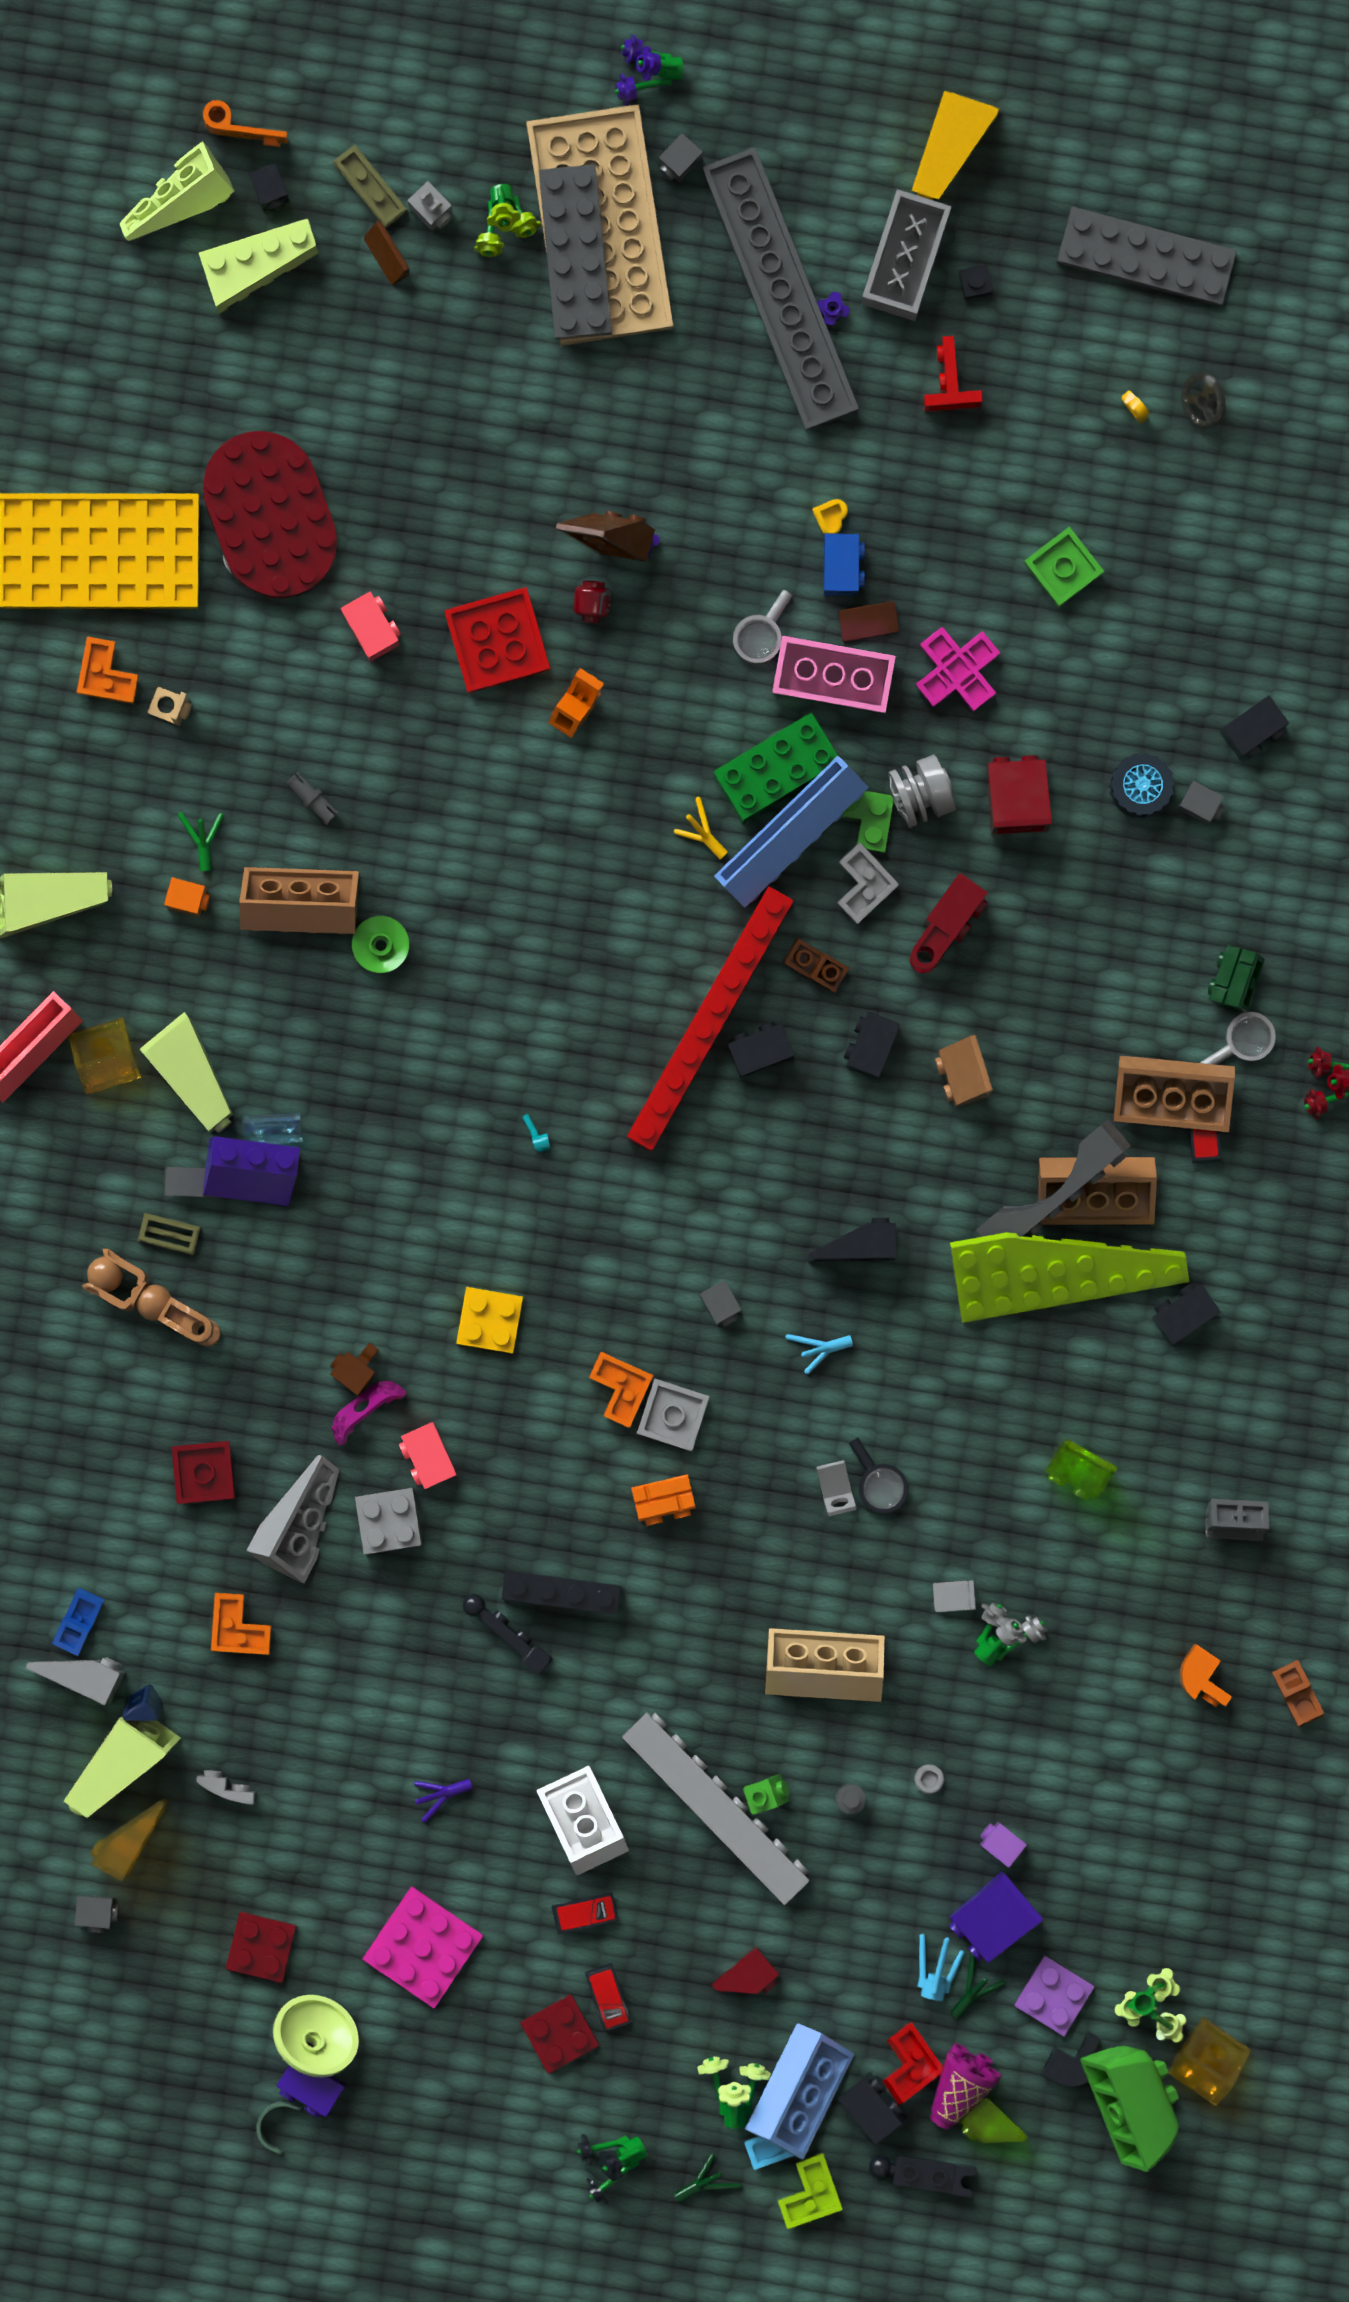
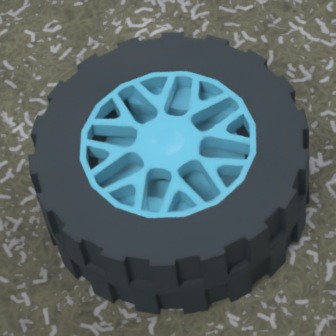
[1110,753,1175,818]

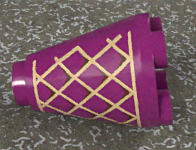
[930,2043,1001,2130]

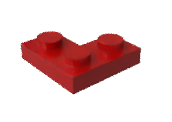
[882,2022,943,2105]

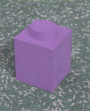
[980,1822,1027,1868]

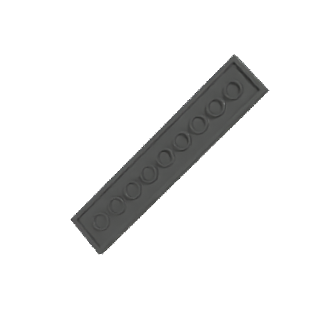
[702,147,859,431]

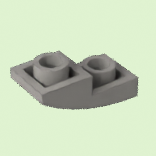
[196,1770,256,1804]

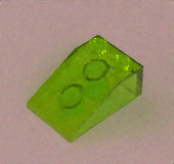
[1044,1439,1118,1501]

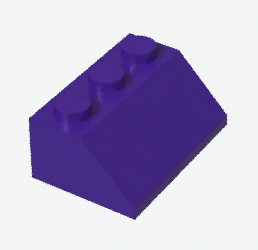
[202,1136,300,1206]

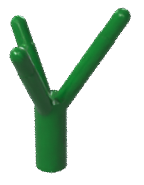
[178,812,224,871]

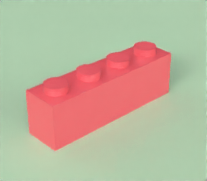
[0,991,83,1103]

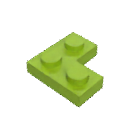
[778,2153,843,2229]

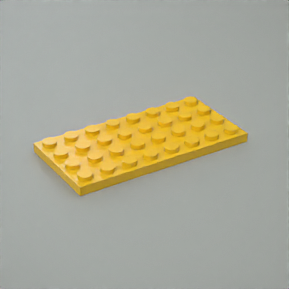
[0,493,200,609]

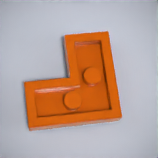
[77,637,139,704]
[589,1352,653,1428]
[211,1593,272,1655]

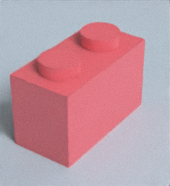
[340,592,401,662]
[399,1422,457,1489]

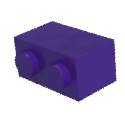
[276,2065,346,2118]

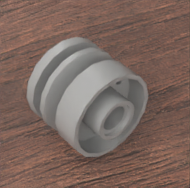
[888,754,956,828]

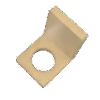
[148,687,192,726]

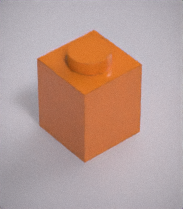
[164,877,210,917]

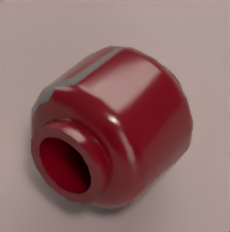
[573,580,612,623]

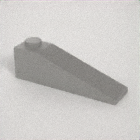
[246,1455,339,1583]

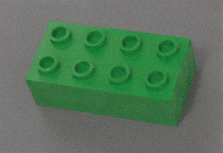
[713,712,838,825]

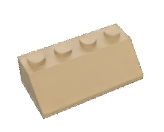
[765,1628,885,1702]

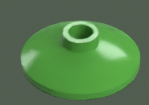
[352,916,409,973]

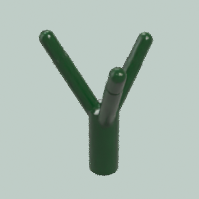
[951,1952,1006,2019]
[674,2153,742,2203]

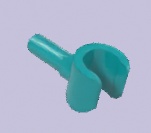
[522,1114,550,1152]

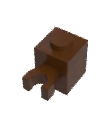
[330,1342,379,1396]

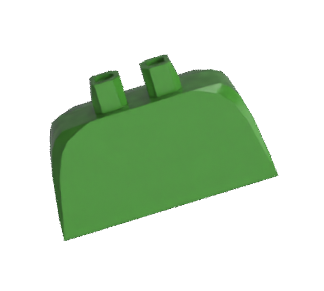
[1080,2046,1179,2172]

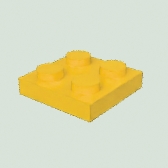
[456,1287,523,1354]

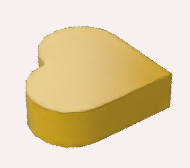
[1121,390,1150,424]
[812,499,848,535]

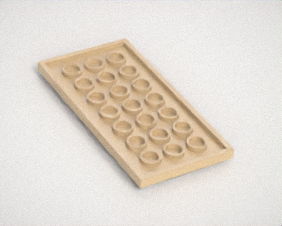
[526,104,673,346]

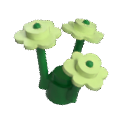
[697,2057,771,2129]

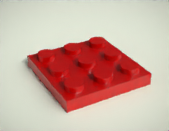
[444,587,550,694]

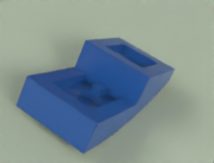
[52,1588,105,1656]

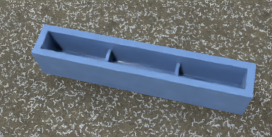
[714,756,869,908]

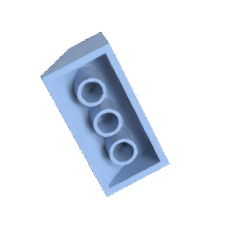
[746,2023,854,2160]

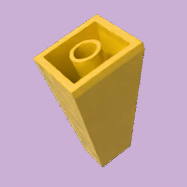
[911,91,1000,200]

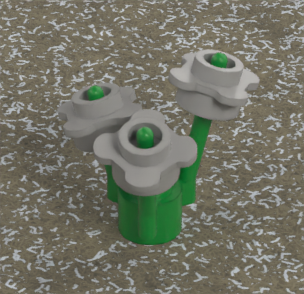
[974,1603,1047,1666]

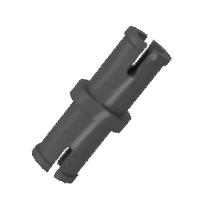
[286,771,339,825]

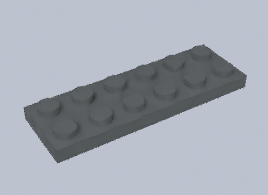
[539,164,612,340]
[1056,207,1237,307]

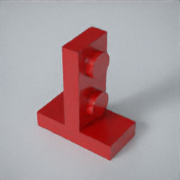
[923,336,982,412]

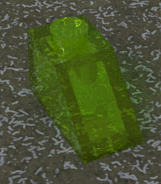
[960,2096,1028,2143]

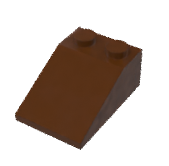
[556,511,655,562]

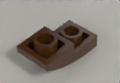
[782,938,849,993]

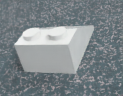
[537,1766,629,1876]

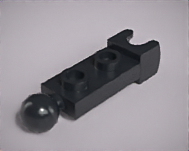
[463,1594,553,1676]
[869,2154,977,2197]

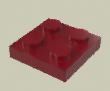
[171,1441,235,1504]
[226,1911,297,1983]
[520,1994,599,2074]

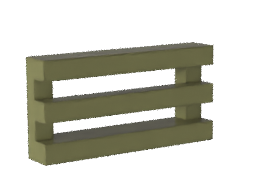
[137,1213,201,1255]

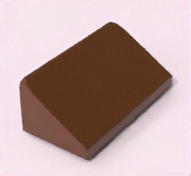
[364,221,410,285]
[838,601,899,642]

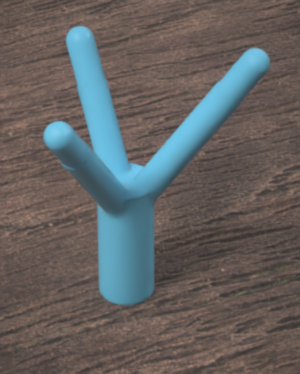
[785,1334,853,1375]

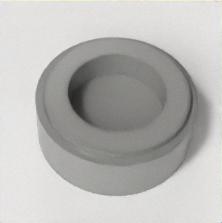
[914,1764,944,1794]

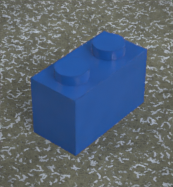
[824,534,865,596]

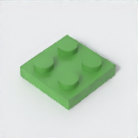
[1024,527,1104,608]

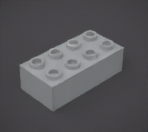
[861,189,952,321]

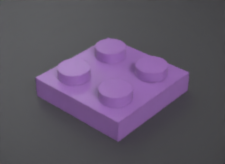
[1014,1955,1094,2036]

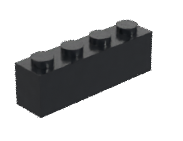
[502,1570,621,1615]

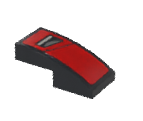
[1189,1128,1221,1163]
[551,1892,619,1934]
[585,1963,632,2032]

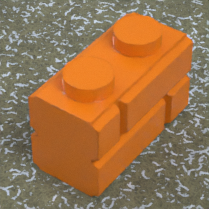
[631,1474,696,1526]

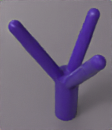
[414,1779,473,1823]

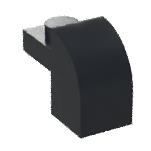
[1041,2031,1102,2086]

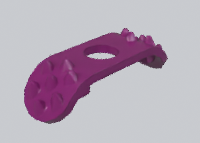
[331,1381,406,1445]

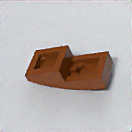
[1272,1660,1325,1728]

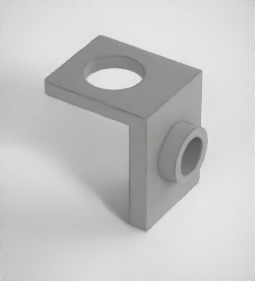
[816,1460,856,1516]
[933,1580,976,1612]

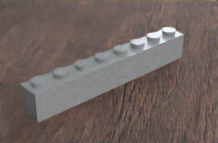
[622,1712,809,1905]

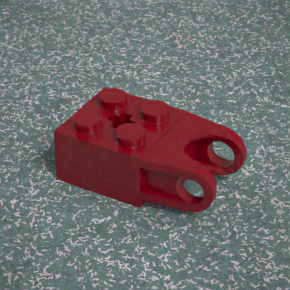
[910,873,988,974]

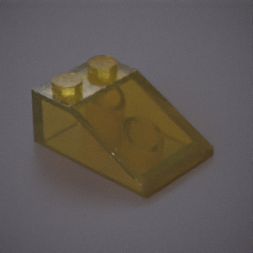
[90,1799,170,1881]

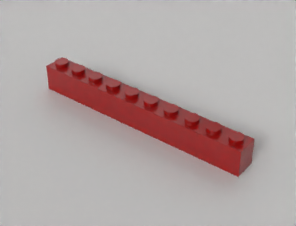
[627,886,794,1153]

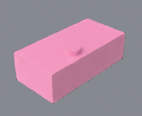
[772,636,896,713]

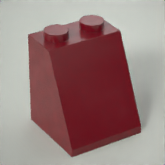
[987,755,1052,835]

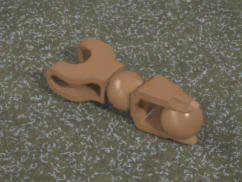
[82,1249,221,1347]

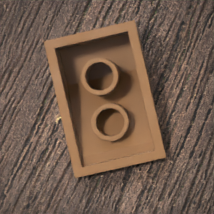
[935,1035,992,1107]

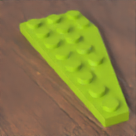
[950,1232,1189,1323]

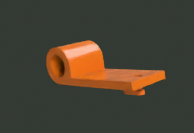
[203,100,287,147]

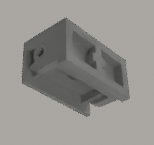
[1205,1499,1269,1541]

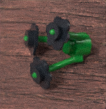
[577,2134,647,2205]

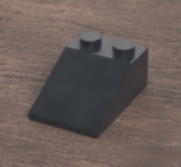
[808,1217,897,1262]

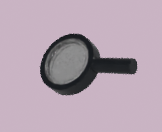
[848,1438,908,1513]

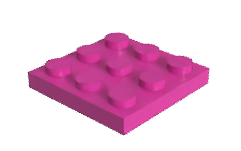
[362,1886,483,2008]

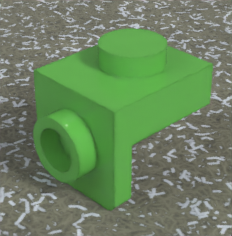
[744,1774,790,1814]

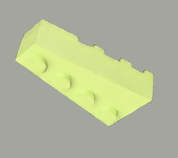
[199,218,318,314]

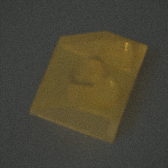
[69,1017,141,1095]
[1168,2017,1251,2106]

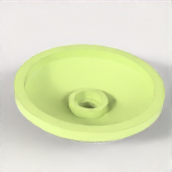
[273,1995,359,2077]

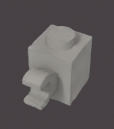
[407,181,453,231]

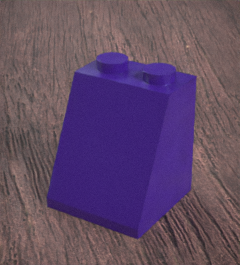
[949,1871,1043,1963]

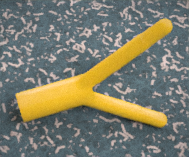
[674,797,728,859]

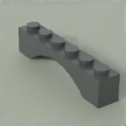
[976,1119,1131,1237]

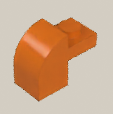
[548,668,604,738]
[1180,1644,1232,1707]

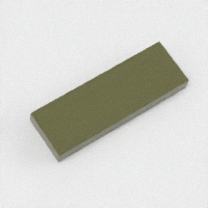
[333,144,408,229]

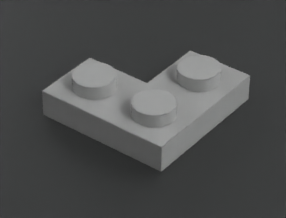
[837,843,899,924]

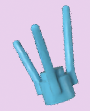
[918,1934,965,2001]

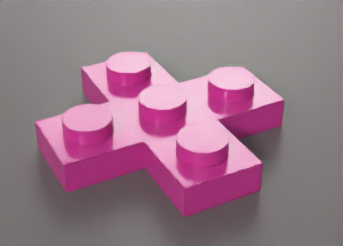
[915,627,1000,712]

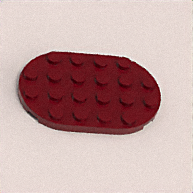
[203,431,337,599]

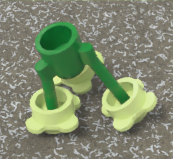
[1115,1968,1186,2043]

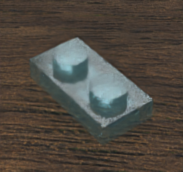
[243,1113,303,1144]

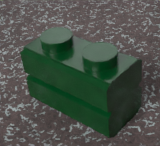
[1208,945,1265,1013]

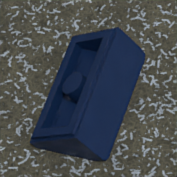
[122,1684,162,1721]

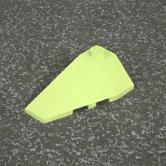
[119,141,234,241]

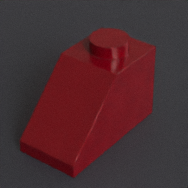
[712,1946,779,1994]

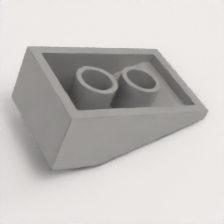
[26,1657,125,1705]

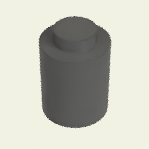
[835,1783,866,1814]

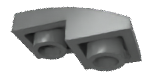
[164,1167,222,1198]

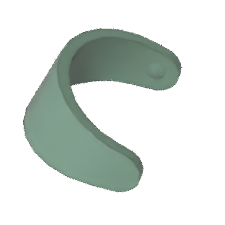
[256,2101,302,2154]

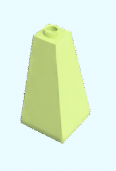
[0,872,112,938]
[140,1012,233,1133]
[64,1717,181,1818]

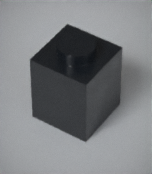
[249,163,290,212]

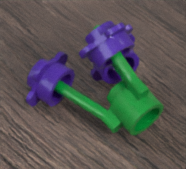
[615,34,683,106]

